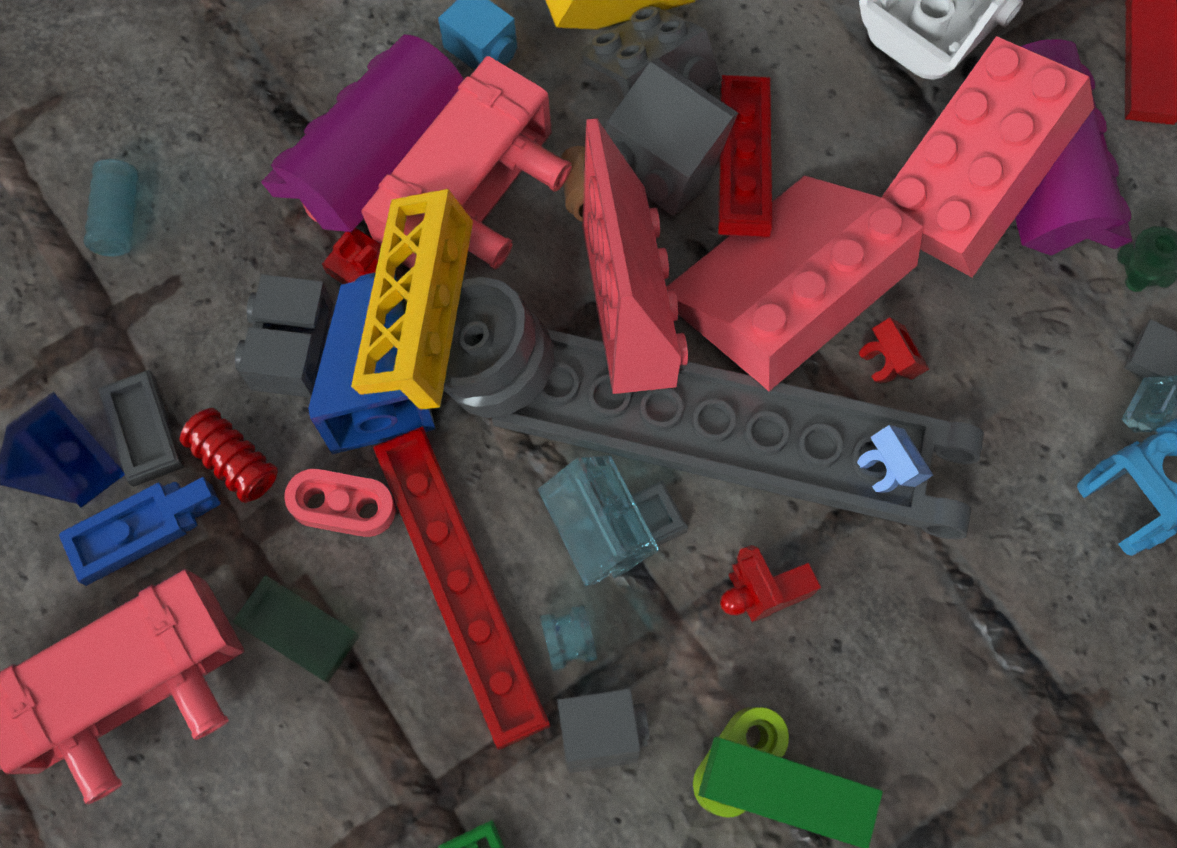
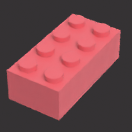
[882,36,1094,278]

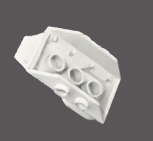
[859,0,1023,80]

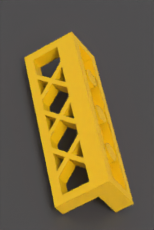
[351,189,473,410]

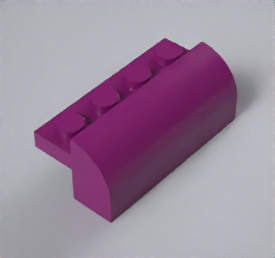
[261,34,464,232]
[1015,39,1133,256]

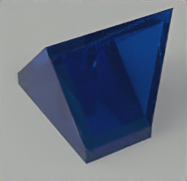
[0,392,125,508]

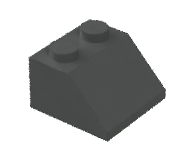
[605,58,738,216]

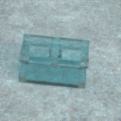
[538,455,660,586]

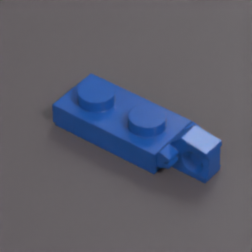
[59,477,221,586]

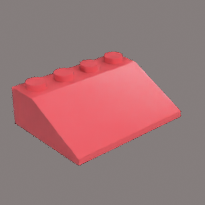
[582,119,688,394]
[666,176,924,392]

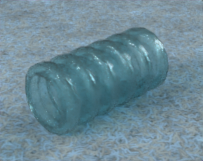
[83,159,139,257]

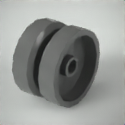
[443,277,554,418]

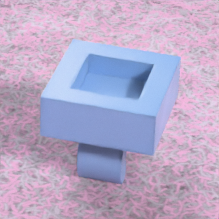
[857,425,933,493]

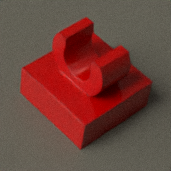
[322,228,381,284]
[858,317,930,384]

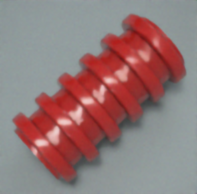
[179,407,278,503]

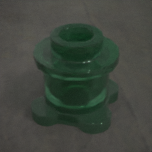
[1117,226,1177,292]

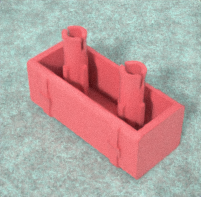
[361,56,572,269]
[0,569,245,804]

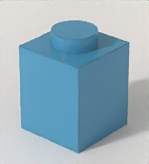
[438,0,517,70]

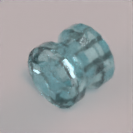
[540,604,597,671]

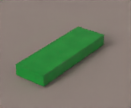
[698,737,883,848]

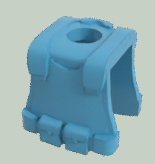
[1077,418,1177,556]

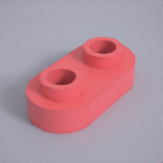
[284,469,396,537]

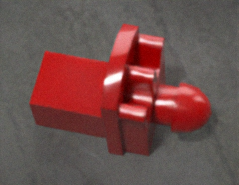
[720,545,821,623]

